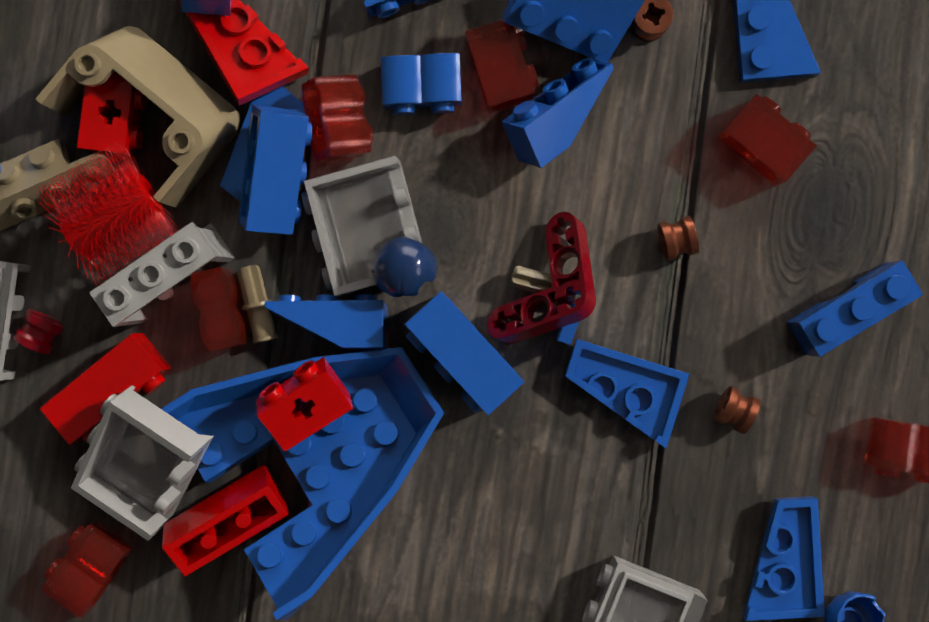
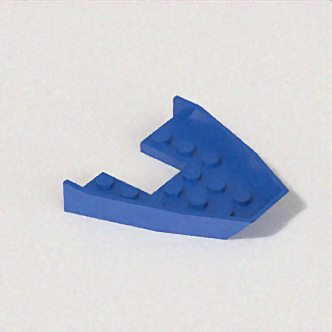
[161,347,444,620]

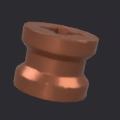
[630,0,673,42]
[657,216,699,261]
[713,386,761,434]

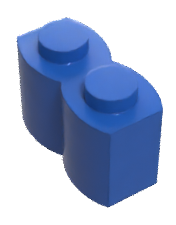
[381,53,463,116]

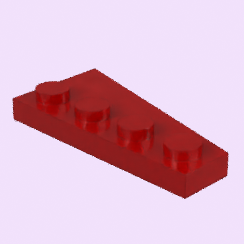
[178,0,309,106]

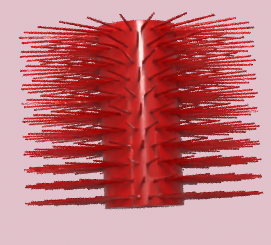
[37,142,178,286]

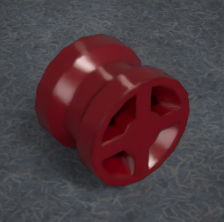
[13,309,64,355]

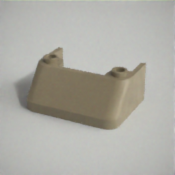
[36,26,242,208]

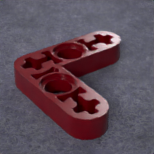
[487,211,596,345]

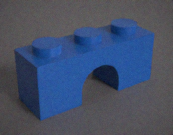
[786,260,924,357]

